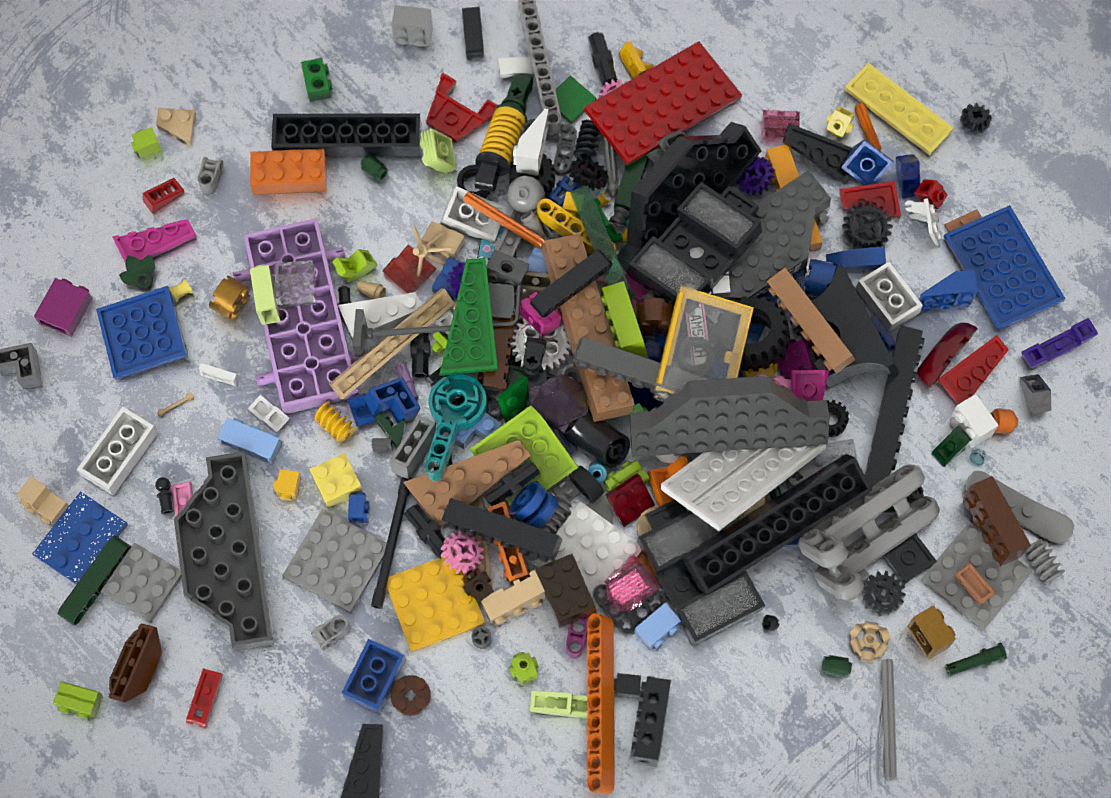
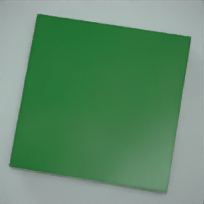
[551,75,597,124]

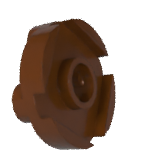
[390,675,431,716]

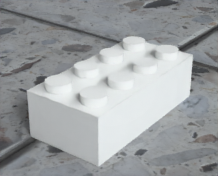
[77,407,158,496]

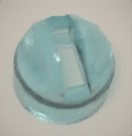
[969,448,987,466]

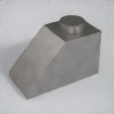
[1020,374,1051,414]

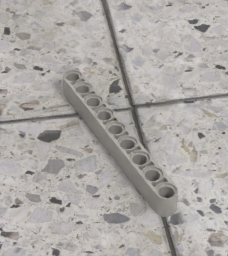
[518,0,561,134]

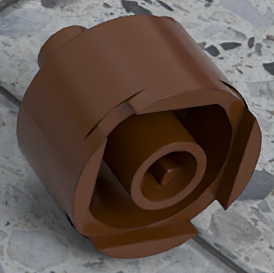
[636,298,675,336]

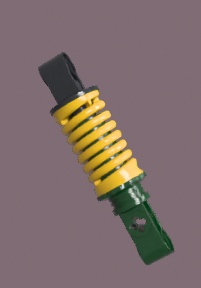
[475,74,533,192]

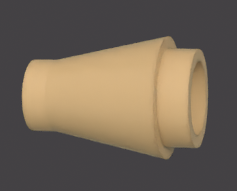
[357,280,386,299]

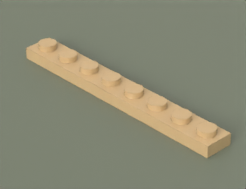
[329,288,455,399]

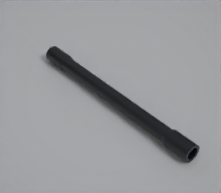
[371,477,412,609]

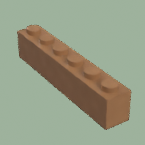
[767,268,855,374]

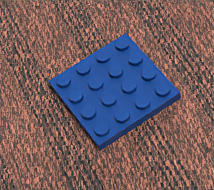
[96,285,188,380]

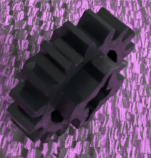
[568,157,609,191]
[863,571,906,615]

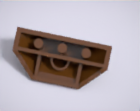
[109,623,162,703]

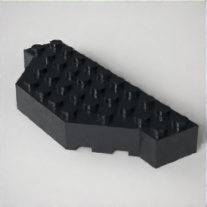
[615,122,762,287]

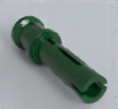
[945,642,1007,677]

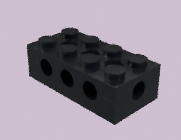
[630,676,671,767]

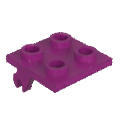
[778,337,814,380]

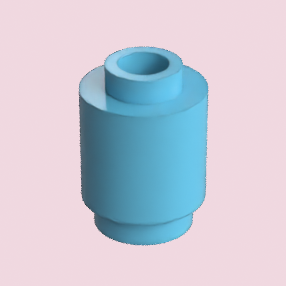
[587,461,606,483]

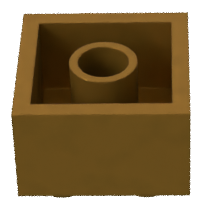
[907,605,956,659]

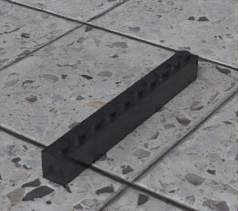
[865,325,925,487]

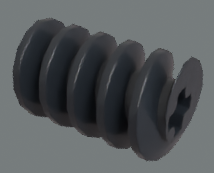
[573,120,602,160]

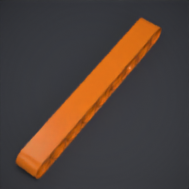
[587,613,615,795]

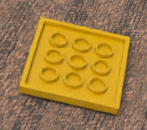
[387,557,485,653]

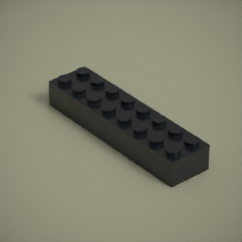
[271,113,421,157]

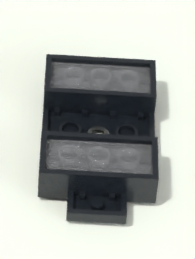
[629,182,762,315]
[637,499,765,646]

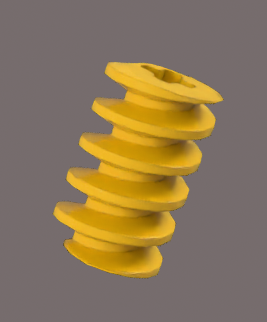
[314,401,357,443]

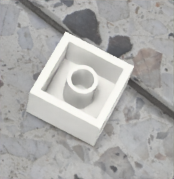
[950,394,999,449]

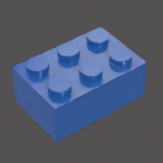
[342,638,406,714]

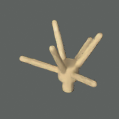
[413,226,453,277]

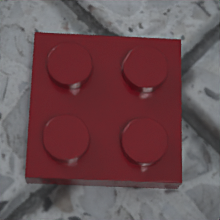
[605,473,655,527]

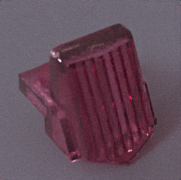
[604,555,660,612]

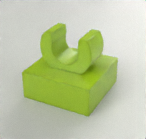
[431,332,448,354]

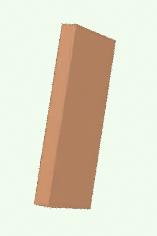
[944,209,982,232]

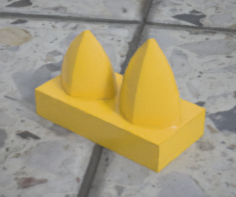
[619,41,654,79]

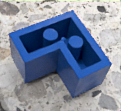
[364,377,421,424]

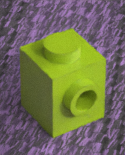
[131,127,161,158]

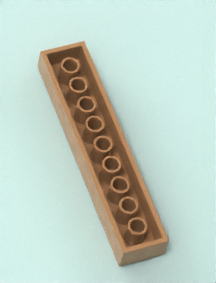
[541,234,635,422]

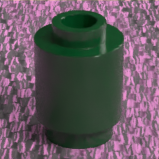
[360,155,388,181]
[822,655,852,678]

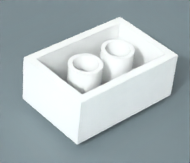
[856,262,923,333]

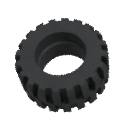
[715,295,790,372]

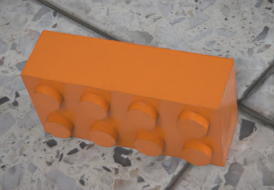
[250,149,327,195]

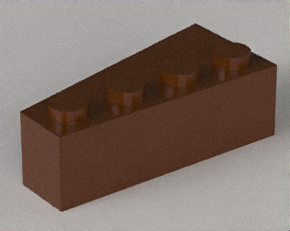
[476,315,515,392]

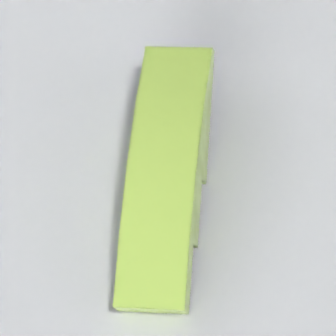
[530,691,587,719]

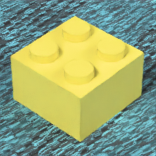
[309,452,363,509]

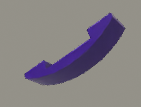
[1021,318,1098,368]

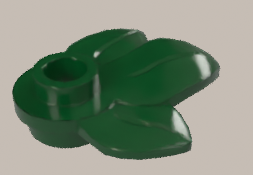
[119,255,155,289]

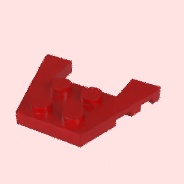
[426,72,497,143]

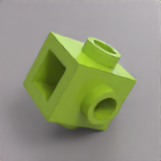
[508,652,539,686]

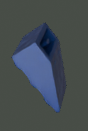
[918,269,978,312]

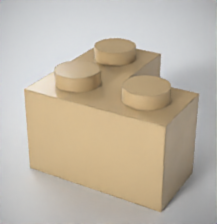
[16,476,69,525]

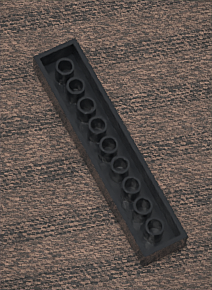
[681,454,873,594]

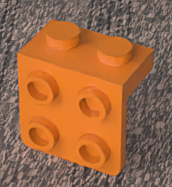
[647,456,689,507]

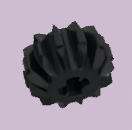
[960,102,992,134]

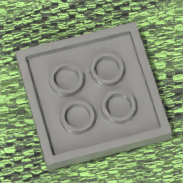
[101,542,181,623]

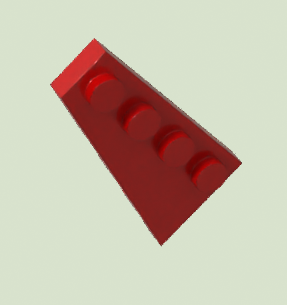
[937,335,1009,405]

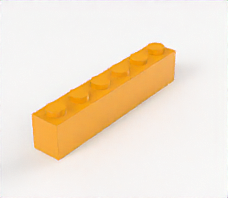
[764,144,823,252]

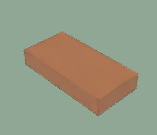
[954,562,996,606]

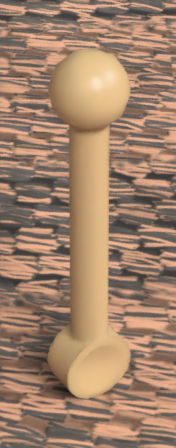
[157,392,194,416]

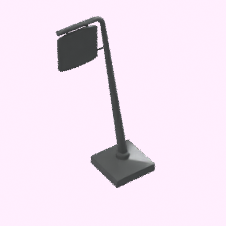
[353,283,521,357]

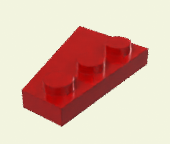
[839,181,901,218]

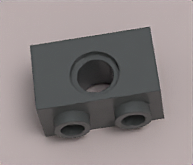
[486,249,529,290]

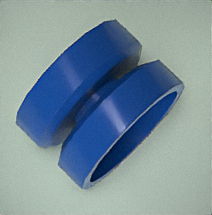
[509,481,559,528]

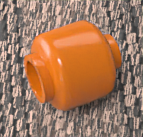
[990,408,1018,434]

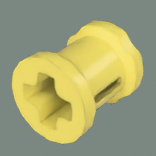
[169,279,193,302]

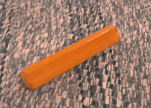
[855,103,882,151]

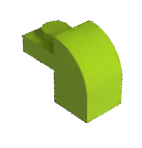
[332,249,377,282]

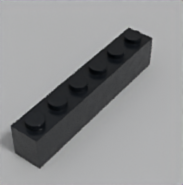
[442,498,563,563]

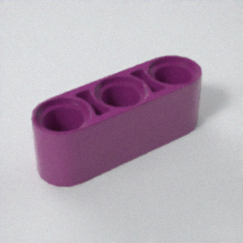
[566,616,589,658]

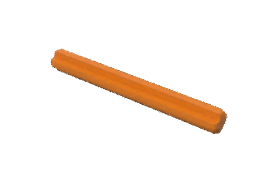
[463,192,545,248]

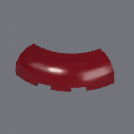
[917,322,978,387]

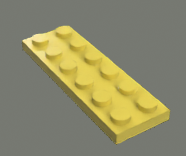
[845,63,954,156]

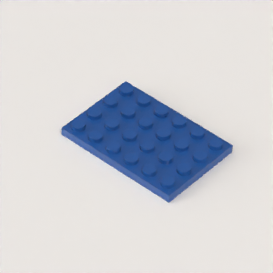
[944,205,1065,331]

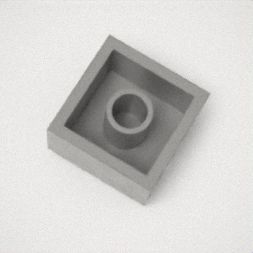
[392,5,433,47]

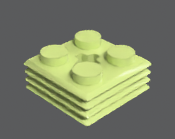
[420,128,457,174]

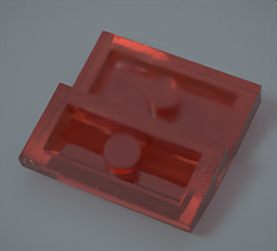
[382,244,437,293]

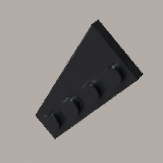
[783,124,852,185]
[341,724,383,798]

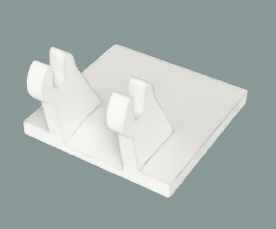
[905,199,942,247]

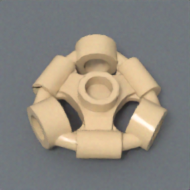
[849,621,890,662]

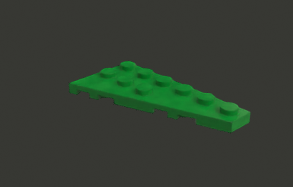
[439,258,498,376]

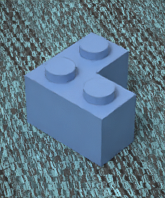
[448,412,502,450]

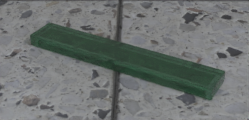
[570,186,631,292]

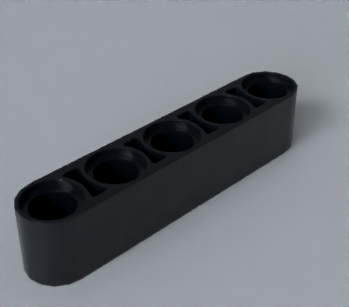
[530,250,613,318]

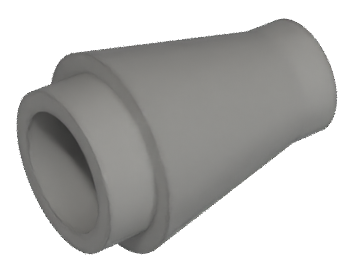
[520,211,545,237]

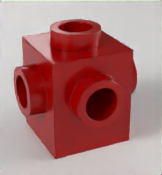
[914,179,948,209]

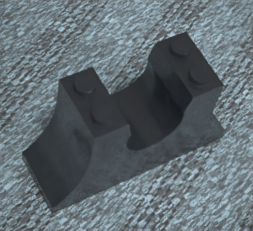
[789,265,899,388]

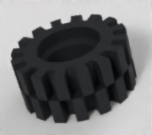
[826,400,849,437]

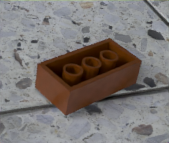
[963,476,1031,566]

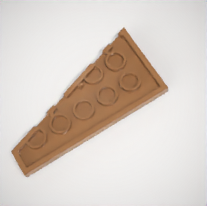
[403,440,531,528]

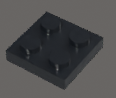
[883,533,937,585]

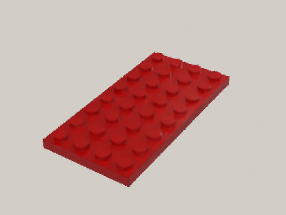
[584,41,742,166]

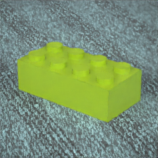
[600,281,649,359]

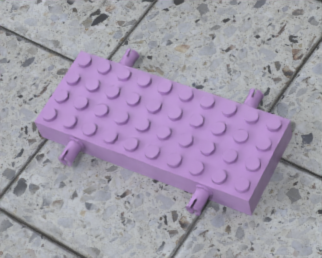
[233,218,368,414]

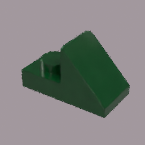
[375,413,407,449]
[932,426,972,466]

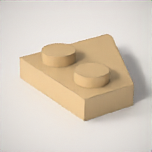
[156,108,196,145]

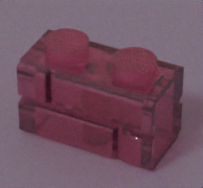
[761,110,800,139]

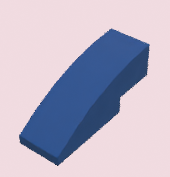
[826,247,886,273]

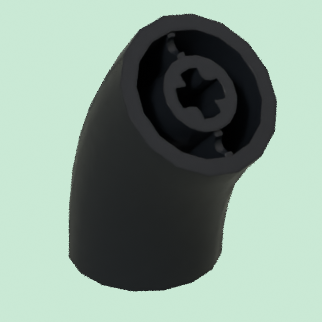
[563,407,630,468]

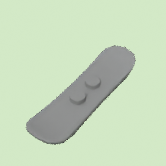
[965,470,1074,543]

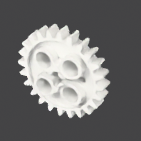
[510,318,571,372]

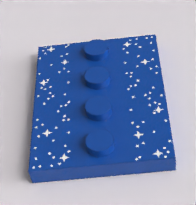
[32,491,128,585]

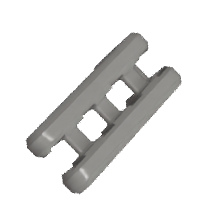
[798,464,940,601]

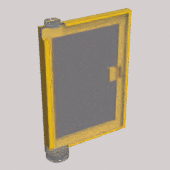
[653,283,753,402]

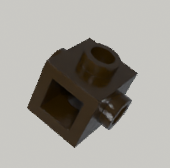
[462,568,494,603]

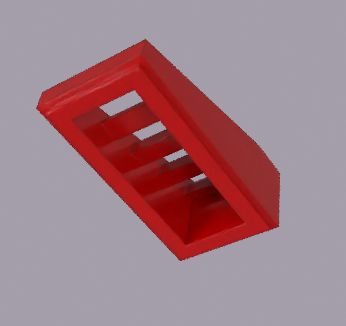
[142,178,184,213]

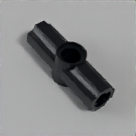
[588,32,617,86]
[410,326,431,378]
[483,460,540,506]
[404,504,445,559]

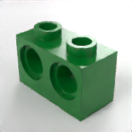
[301,57,333,102]

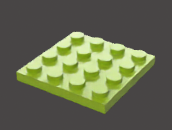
[470,404,578,505]

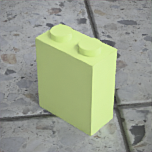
[250,265,281,325]

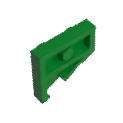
[497,375,528,423]

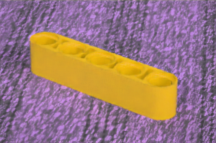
[536,199,616,261]

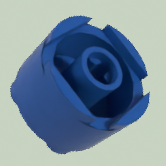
[804,259,838,298]

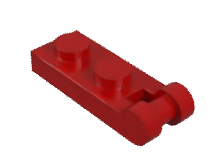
[186,668,223,728]

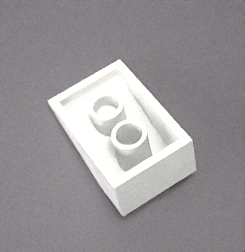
[513,109,549,176]
[439,186,507,242]

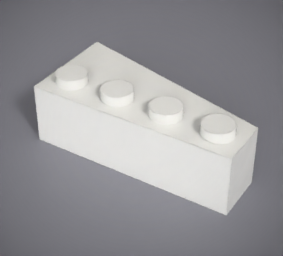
[338,292,421,342]

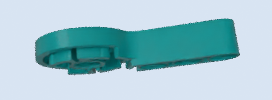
[425,374,487,481]

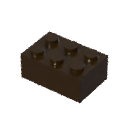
[535,554,596,628]

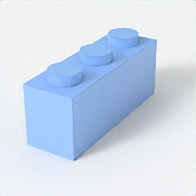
[217,418,282,465]

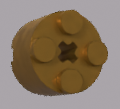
[209,275,250,320]

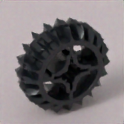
[842,201,893,249]

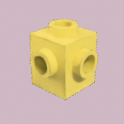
[826,106,855,137]

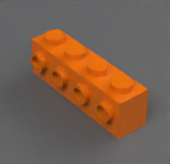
[487,501,531,585]

